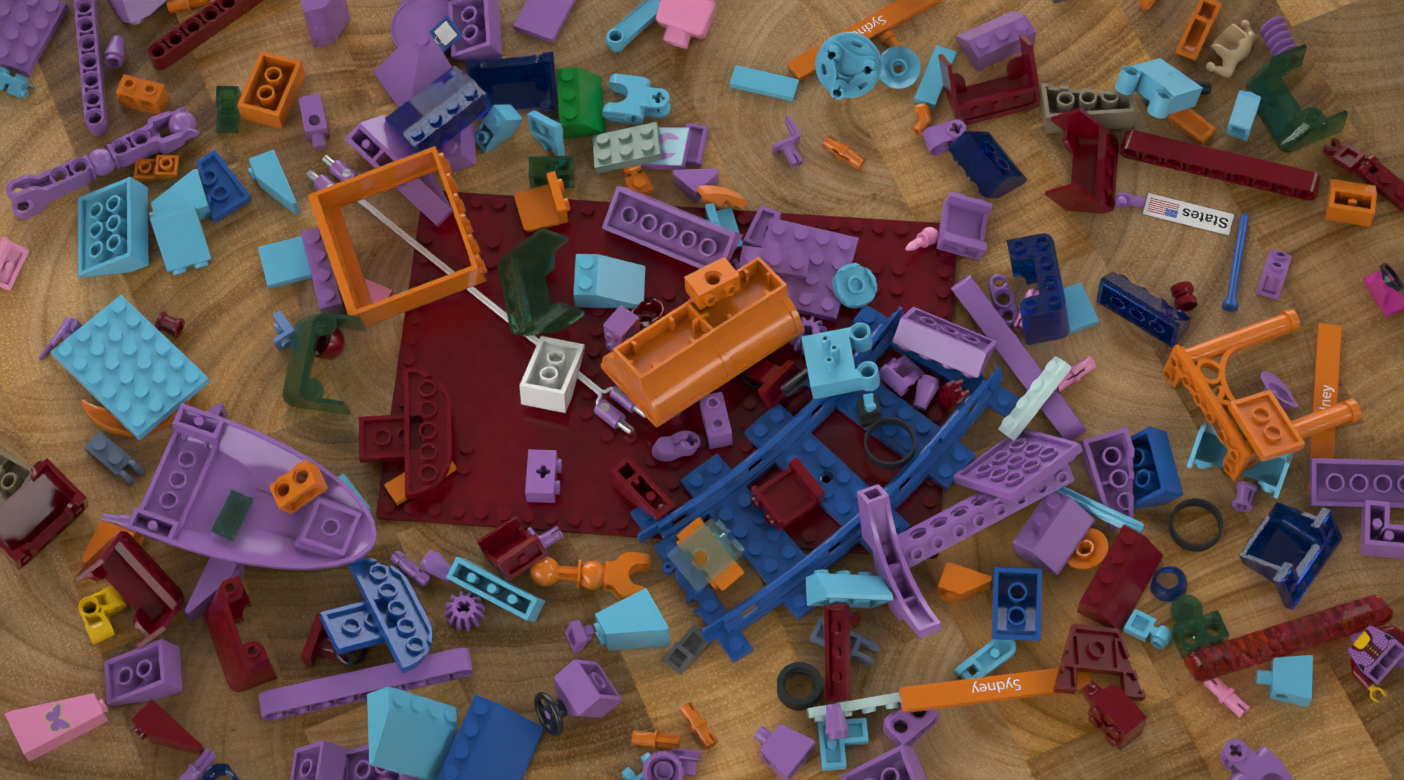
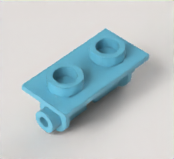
[0,67,34,99]

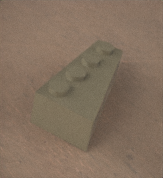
[1040,83,1135,134]

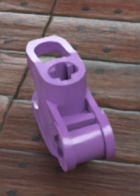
[1220,739,1294,780]

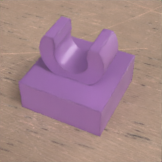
[565,620,595,653]

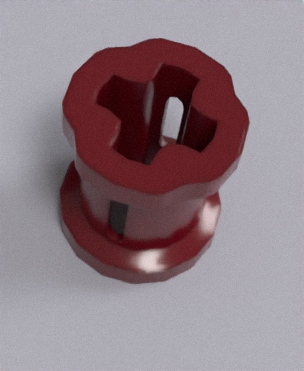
[155,311,185,338]

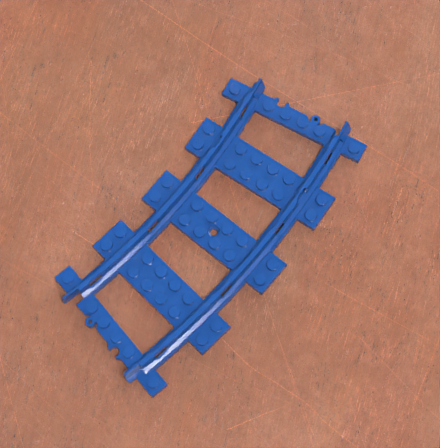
[631,305,1020,664]

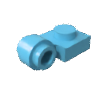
[1123,609,1172,649]

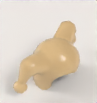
[1206,20,1257,77]

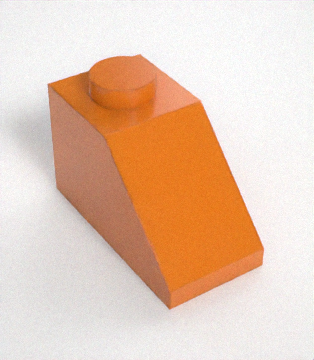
[937,562,992,603]

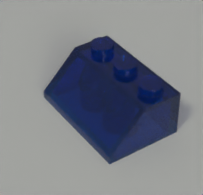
[948,131,1027,198]

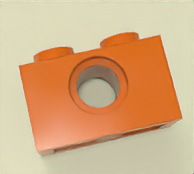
[684,257,740,310]

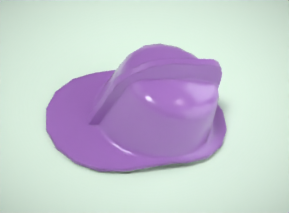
[1260,371,1298,413]

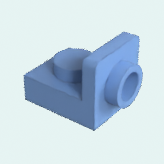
[273,311,298,352]

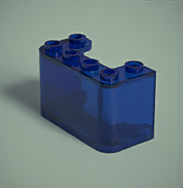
[1006,233,1070,345]

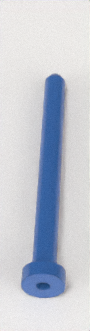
[1222,213,1249,312]

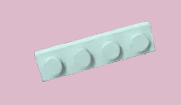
[998,356,1072,441]
[807,692,901,722]

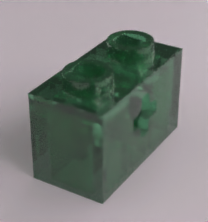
[528,156,575,189]

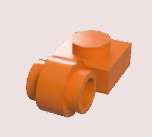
[621,164,654,196]

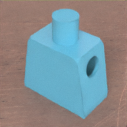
[1256,655,1313,707]

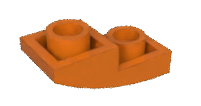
[133,155,179,182]
[696,185,748,209]

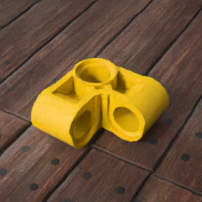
[78,585,127,645]

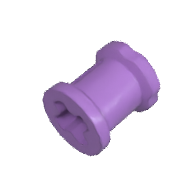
[1231,481,1257,512]

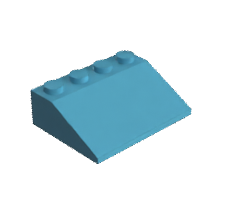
[78,177,149,278]
[367,686,457,780]

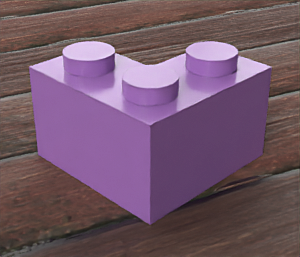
[1360,500,1404,559]

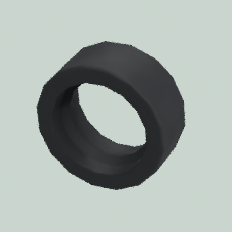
[777,662,822,711]

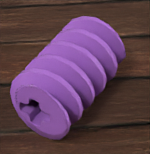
[1260,16,1300,67]

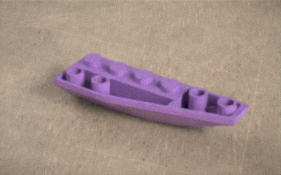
[345,115,453,227]

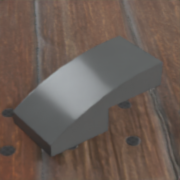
[661,625,712,675]

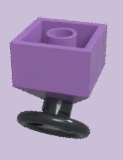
[534,659,622,737]

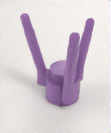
[39,317,82,375]

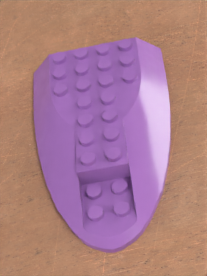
[126,403,377,570]

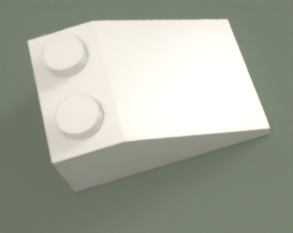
[519,336,585,413]

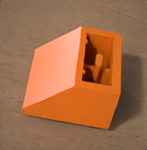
[1325,179,1377,227]

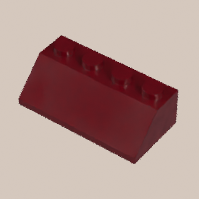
[1077,525,1163,633]

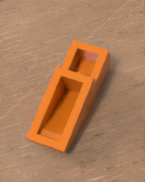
[1175,0,1222,62]

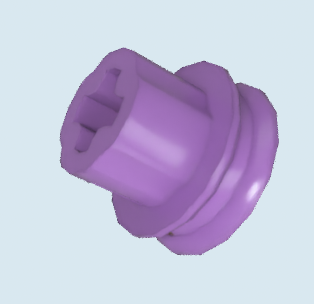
[671,749,703,776]

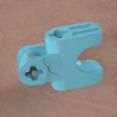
[602,74,671,125]

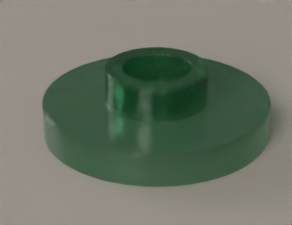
[1170,594,1203,626]

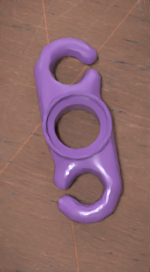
[988,274,1018,326]

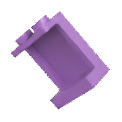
[936,192,992,261]

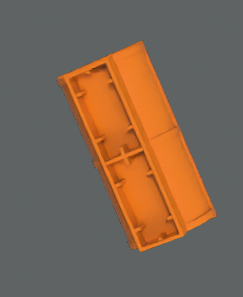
[601,256,805,428]

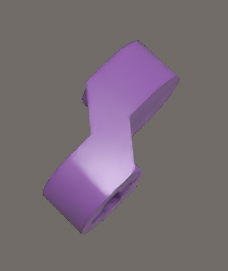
[652,431,701,462]

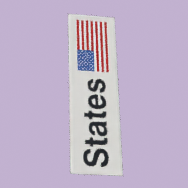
[1143,193,1234,235]

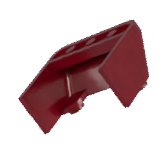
[938,34,1041,125]
[1045,108,1119,214]
[74,531,184,649]

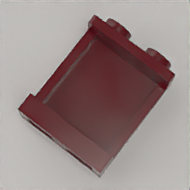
[750,457,825,532]
[477,516,548,581]

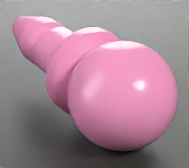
[905,227,939,251]

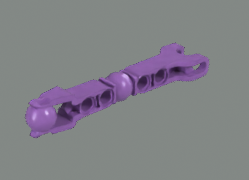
[6,107,200,219]

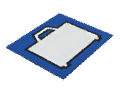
[429,16,462,52]

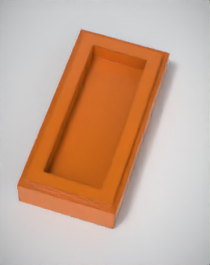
[1167,108,1216,146]

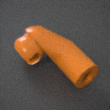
[912,103,932,136]

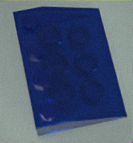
[385,66,493,153]

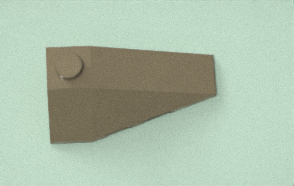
[0,449,32,504]

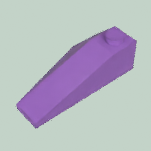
[107,0,166,25]
[1077,427,1134,531]

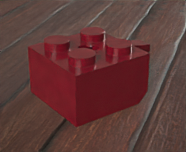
[1081,680,1147,751]

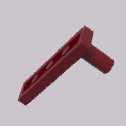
[824,603,861,702]

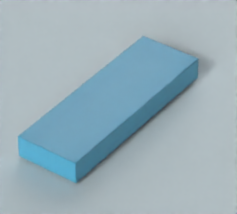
[914,45,957,109]
[729,65,799,102]

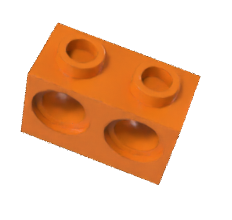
[116,74,169,115]
[269,460,328,514]

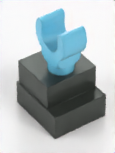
[856,393,881,428]

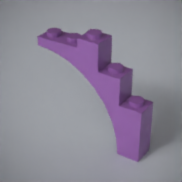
[857,484,941,638]

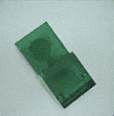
[215,86,241,133]

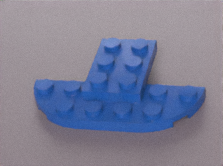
[320,558,432,674]

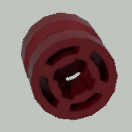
[1170,281,1198,312]

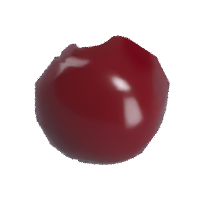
[631,299,665,331]
[314,326,345,360]

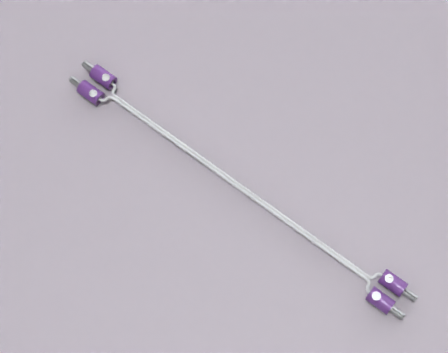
[306,155,647,434]

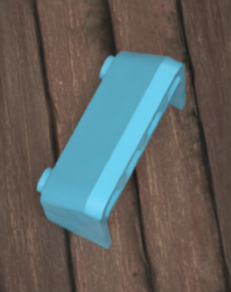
[1186,418,1294,499]

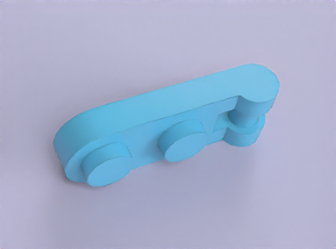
[954,639,1016,680]

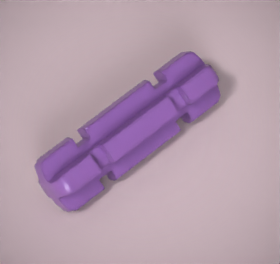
[390,551,431,587]

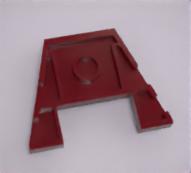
[1053,624,1146,701]

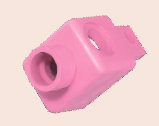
[656,0,718,49]

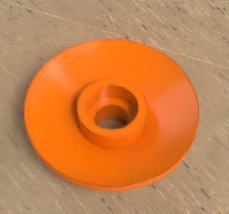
[1067,528,1109,570]

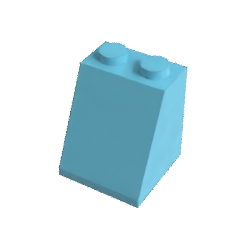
[150,205,212,276]
[593,588,671,651]

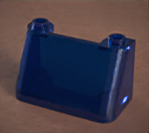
[465,52,558,118]

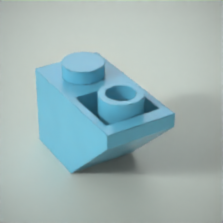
[1226,90,1261,141]
[475,104,523,153]

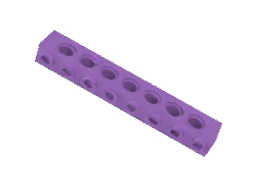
[897,463,1075,568]

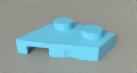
[527,110,566,165]

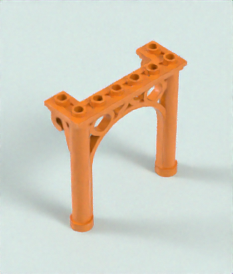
[1163,308,1361,481]

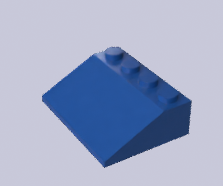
[437,695,544,780]

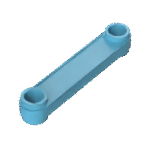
[606,0,660,52]

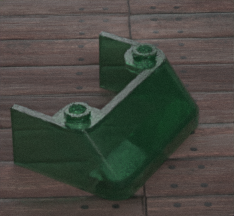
[1245,44,1348,153]
[498,228,585,337]
[283,312,366,415]

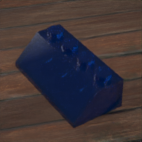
[1096,271,1191,348]

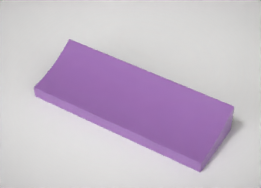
[602,186,743,269]
[1307,458,1404,508]

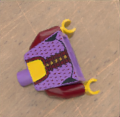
[1348,626,1404,703]

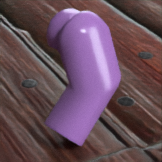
[1115,192,1145,208]

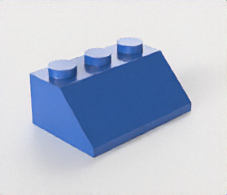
[1131,426,1183,510]

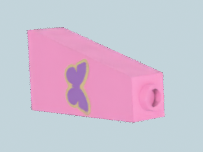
[5,693,109,762]

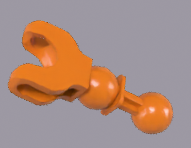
[530,552,652,601]

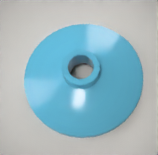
[880,46,921,89]

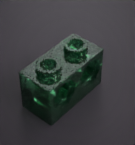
[1171,610,1230,660]

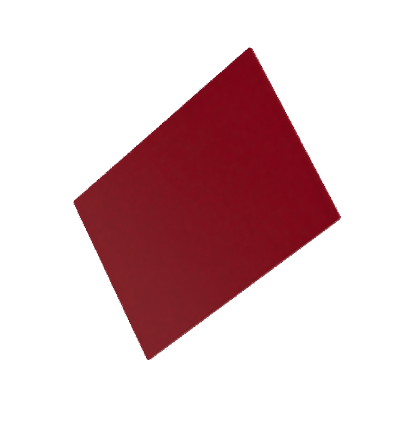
[376,191,956,559]

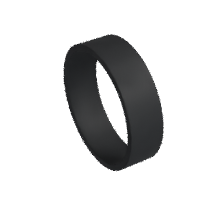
[864,417,916,470]
[1169,498,1223,552]

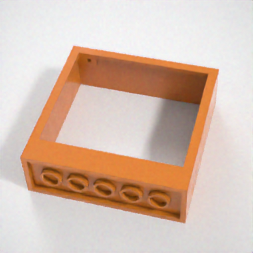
[308,146,488,329]

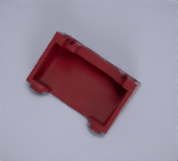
[0,458,88,570]
[204,575,277,692]

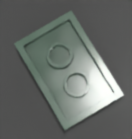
[592,122,662,174]

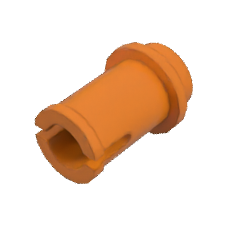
[880,31,902,48]

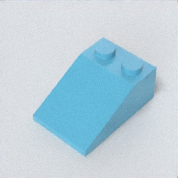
[574,254,646,308]

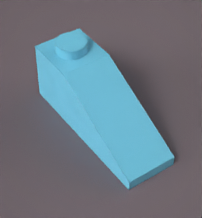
[248,149,300,215]

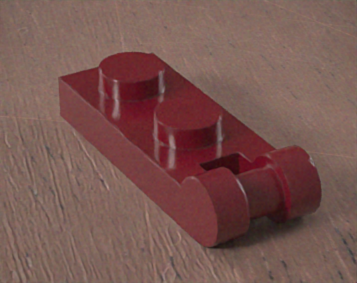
[1355,154,1404,211]

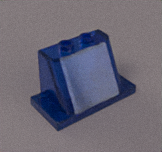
[1239,502,1342,610]

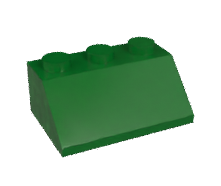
[556,67,606,139]

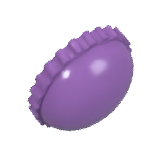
[642,750,684,780]

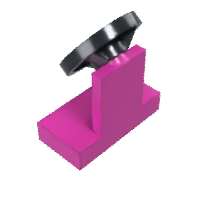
[1364,263,1404,318]

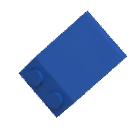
[992,567,1042,641]

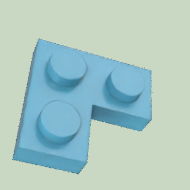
[817,718,869,771]

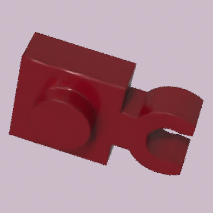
[1323,138,1365,173]
[937,379,969,410]

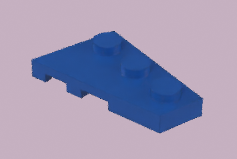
[196,150,252,224]

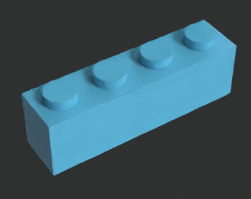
[446,557,545,622]

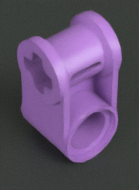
[922,119,966,155]

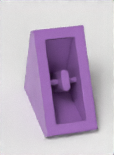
[673,169,719,203]

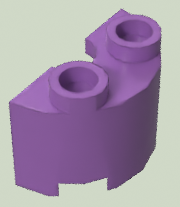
[879,355,925,397]

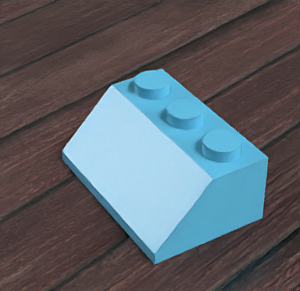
[806,570,893,609]

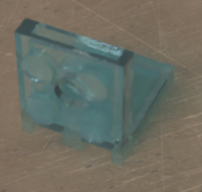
[667,518,745,592]

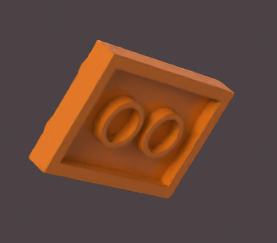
[1227,390,1305,462]

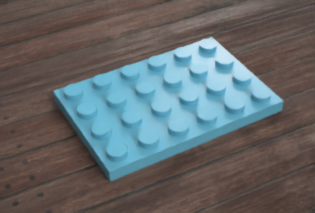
[50,295,210,441]

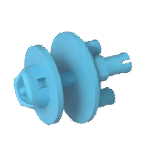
[815,32,882,100]

